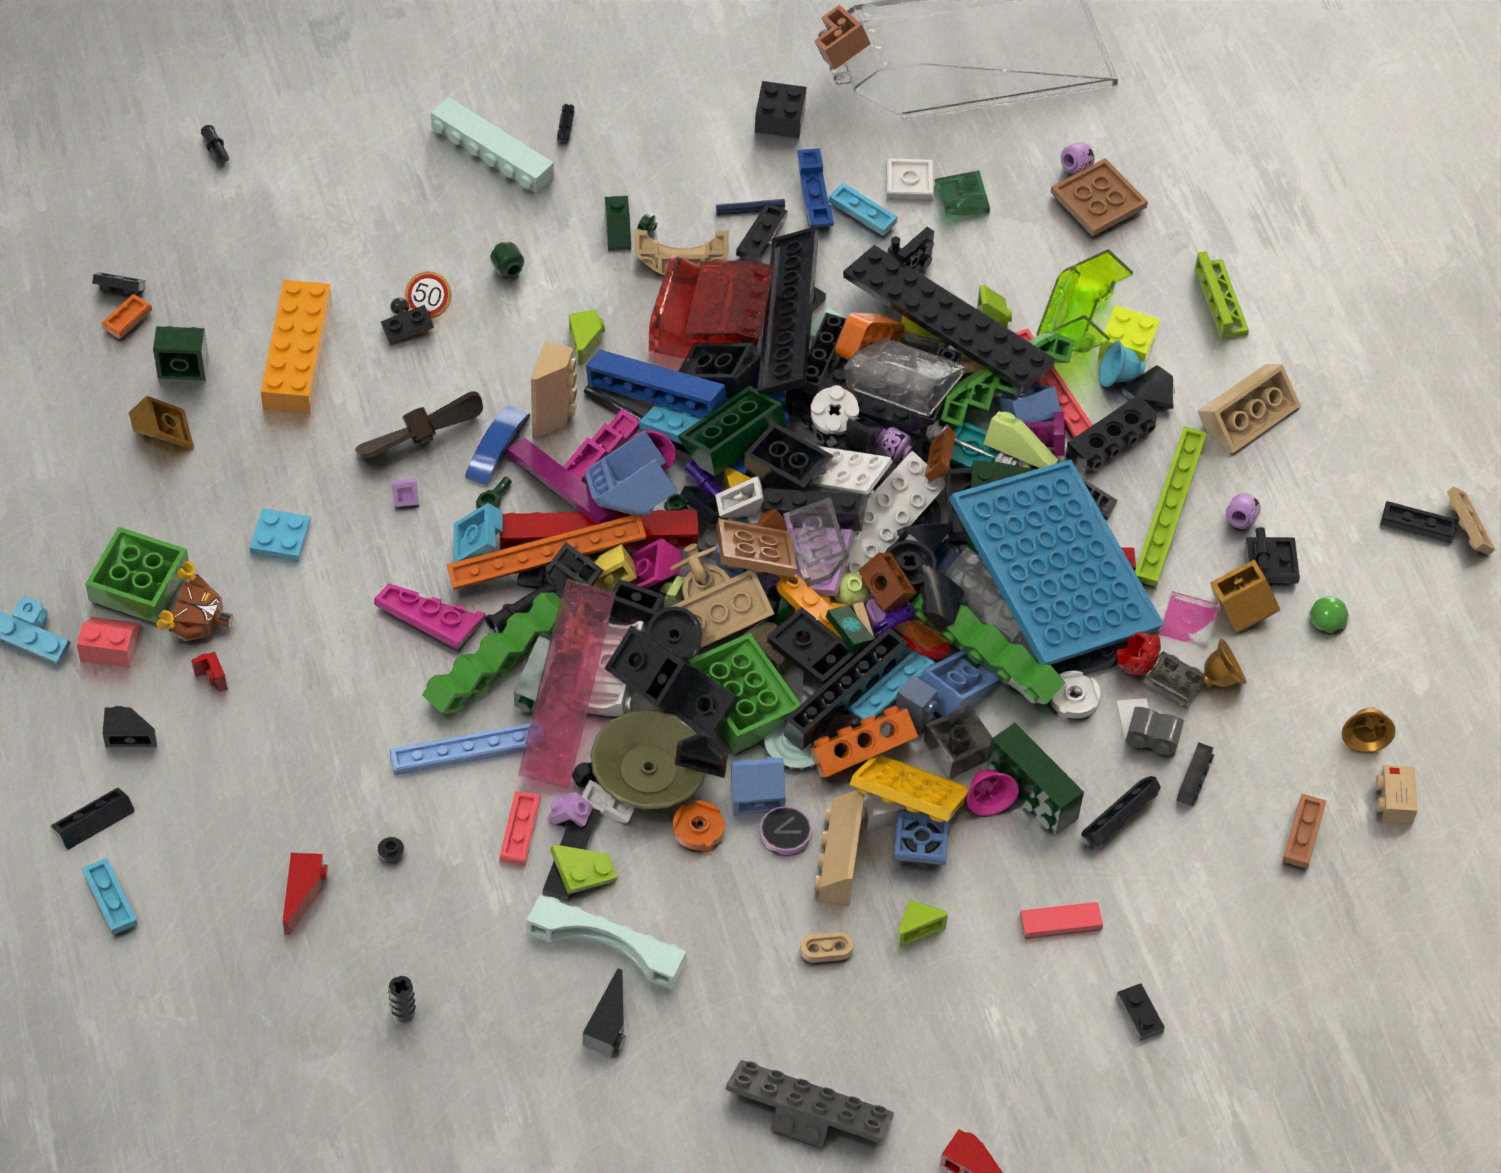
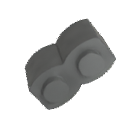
[1125,707,1184,755]

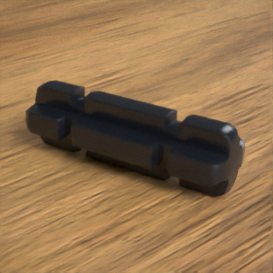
[557,104,575,143]

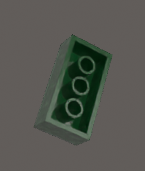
[987,723,1084,835]

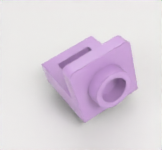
[547,791,593,827]

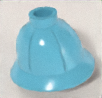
[1099,341,1145,387]

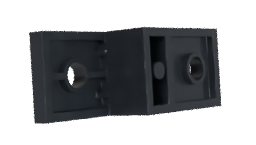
[767,607,858,715]
[604,626,740,738]

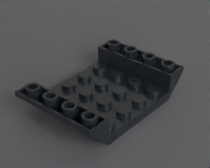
[800,312,962,433]

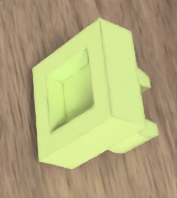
[661,576,686,606]

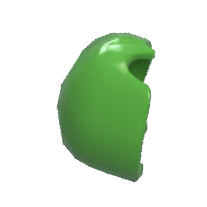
[1310,596,1349,634]

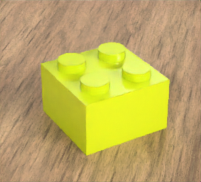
[1098,305,1160,365]

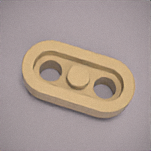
[800,932,854,963]

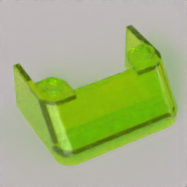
[1037,249,1133,353]

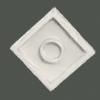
[887,158,933,200]

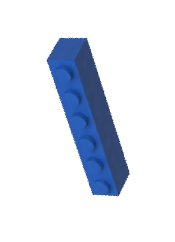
[586,350,727,418]

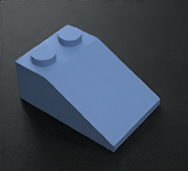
[920,651,1001,723]

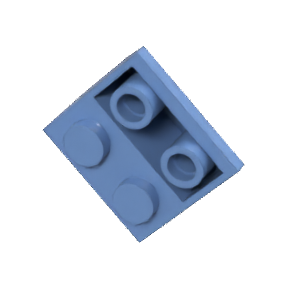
[730,757,786,816]

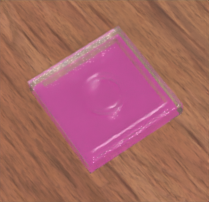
[1158,591,1220,648]

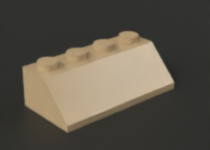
[531,341,577,439]
[1197,364,1301,453]
[814,790,865,906]

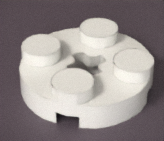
[811,385,859,435]
[1050,671,1100,719]

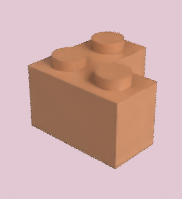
[814,5,871,70]

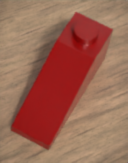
[282,852,328,935]
[940,1129,1003,1173]

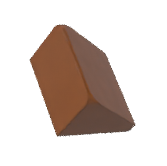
[757,509,789,531]

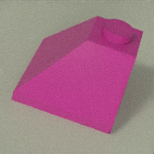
[629,538,682,589]

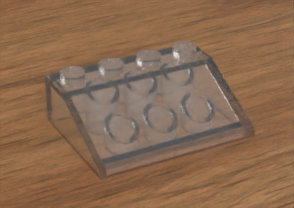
[844,338,967,417]

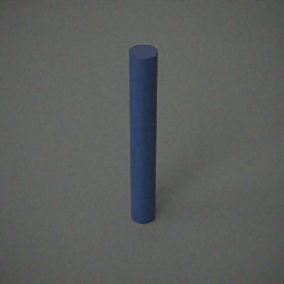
[716,199,785,214]

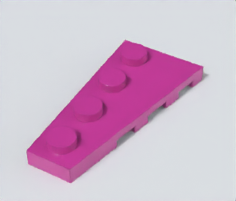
[374,583,486,650]

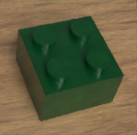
[153,326,209,381]

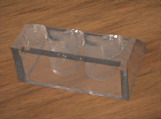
[783,497,849,587]

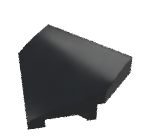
[1122,365,1175,409]

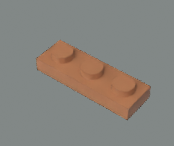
[1282,793,1327,869]

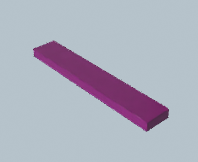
[506,438,619,524]

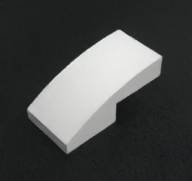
[581,780,635,824]

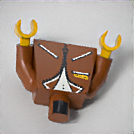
[156,561,233,641]

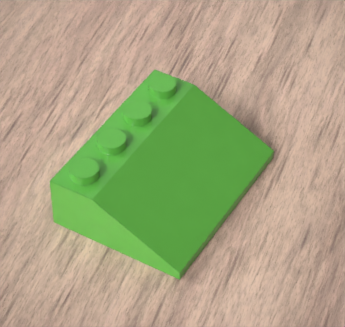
[688,633,801,753]

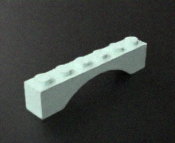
[527,895,686,990]

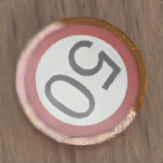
[405,271,452,318]

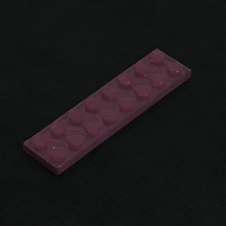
[518,579,616,788]

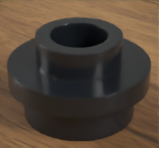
[378,837,404,863]

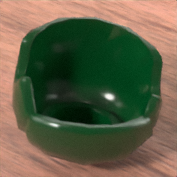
[766,585,795,625]

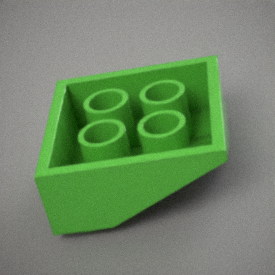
[85,527,189,623]

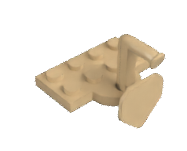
[670,544,775,648]

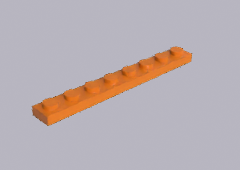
[447,515,646,590]

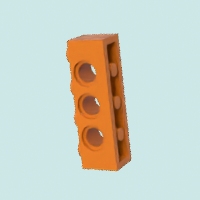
[809,705,918,777]

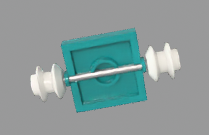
[926,420,1019,468]

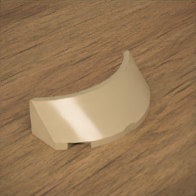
[635,229,729,278]

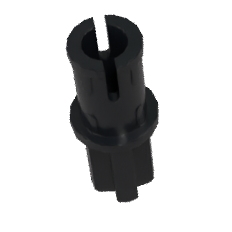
[201,125,229,165]

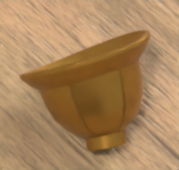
[1200,639,1247,687]
[1341,707,1396,753]

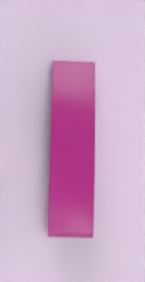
[563,409,639,483]

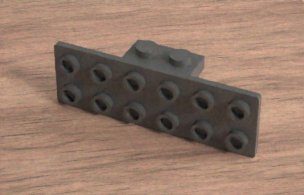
[726,1060,894,1148]

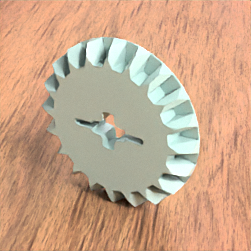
[764,724,823,770]

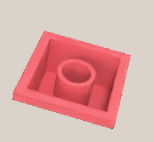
[77,617,142,668]

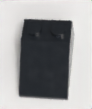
[678,343,761,398]
[744,422,833,490]
[944,468,971,542]

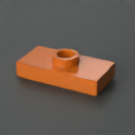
[101,294,152,339]

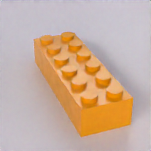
[261,280,332,414]

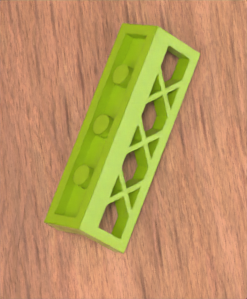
[1195,251,1249,339]

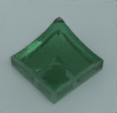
[935,170,990,215]

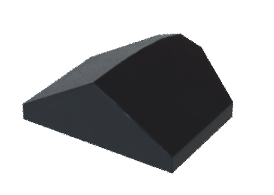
[546,542,604,599]
[675,733,728,778]

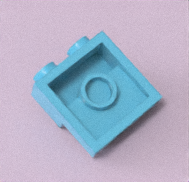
[453,503,502,563]

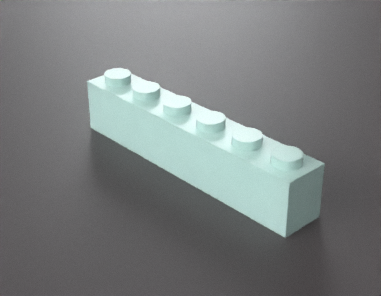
[431,97,554,194]

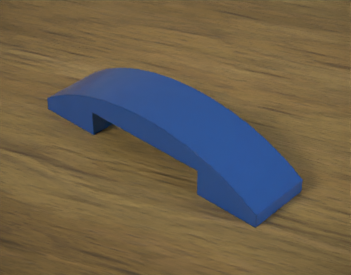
[797,148,834,227]
[465,405,530,486]

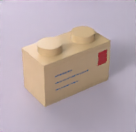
[1376,765,1418,824]

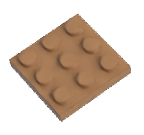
[1050,158,1148,236]
[716,518,797,578]

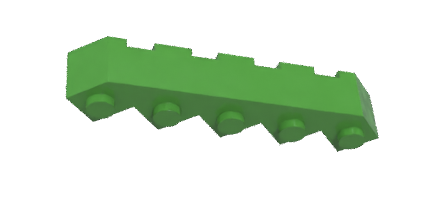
[935,333,1076,427]
[422,593,575,714]
[910,593,1066,704]

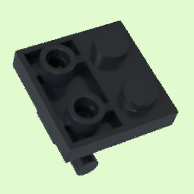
[887,226,934,272]
[1245,527,1300,583]

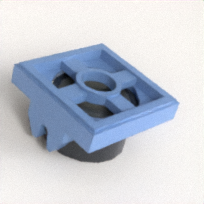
[893,810,950,867]

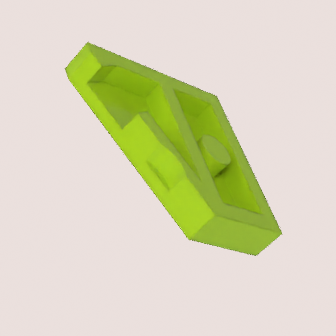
[550,845,618,894]

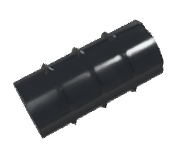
[388,976,416,1023]

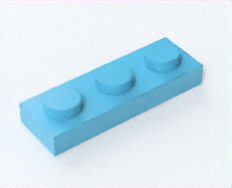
[828,183,898,236]
[82,858,138,935]

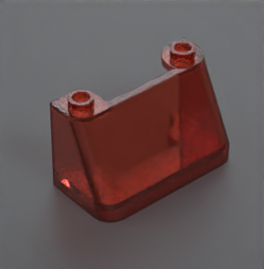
[649,255,730,359]

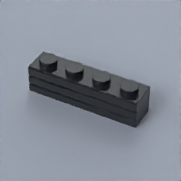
[1176,742,1215,806]

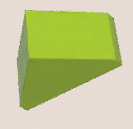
[897,899,948,947]

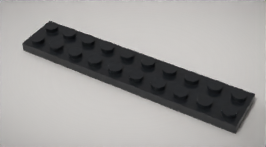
[757,226,819,396]
[843,245,1055,392]

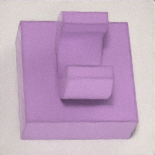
[392,478,419,507]

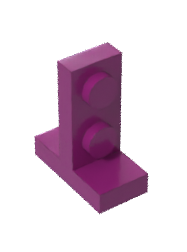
[1024,412,1065,456]

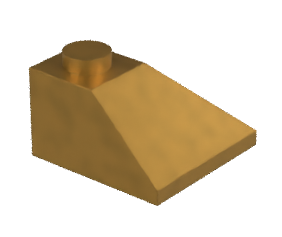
[128,396,194,449]

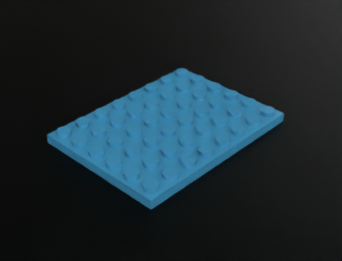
[949,459,1164,665]

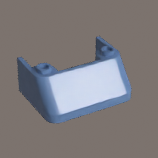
[585,430,677,517]

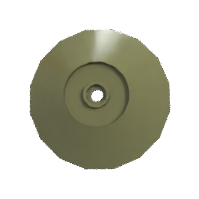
[590,710,706,810]

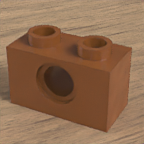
[858,552,917,611]

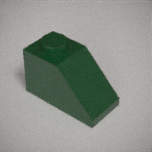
[605,196,631,250]

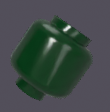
[490,242,525,277]

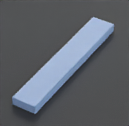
[389,721,546,775]

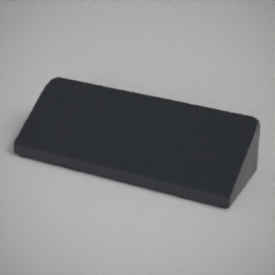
[51,788,134,849]

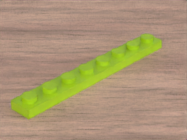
[1135,426,1207,587]

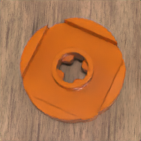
[673,800,725,852]

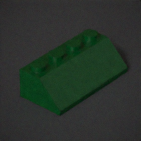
[678,386,787,476]

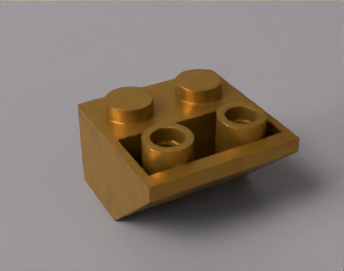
[1210,559,1280,634]

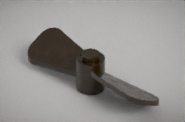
[355,391,483,459]

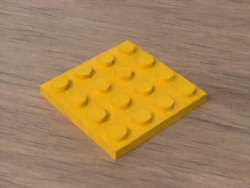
[850,754,970,822]

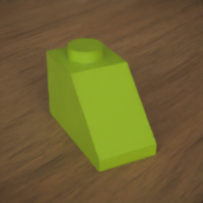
[976,285,1012,328]
[569,309,605,365]

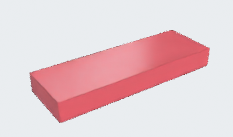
[499,791,541,866]
[1020,902,1103,938]

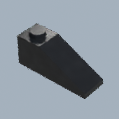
[583,968,626,1058]

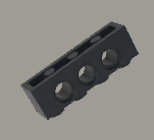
[1065,395,1158,475]

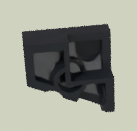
[918,565,964,631]

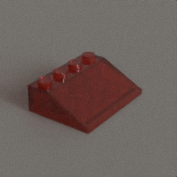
[684,260,774,347]

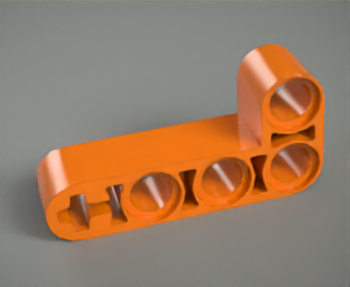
[835,313,904,364]

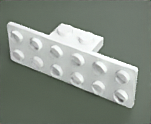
[809,446,893,494]
[843,451,946,575]

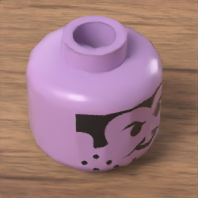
[1061,143,1095,174]
[875,427,913,463]
[1226,493,1261,529]

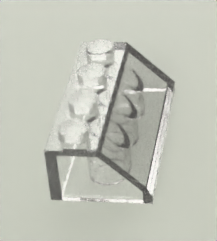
[944,548,1025,644]

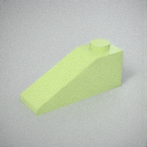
[983,411,1058,468]

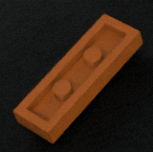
[925,427,955,482]

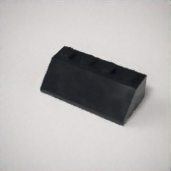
[761,484,869,531]

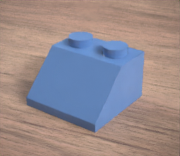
[993,383,1062,423]

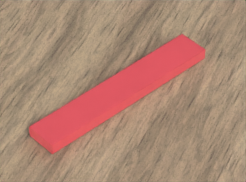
[1016,328,1093,439]

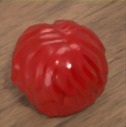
[1116,632,1161,675]

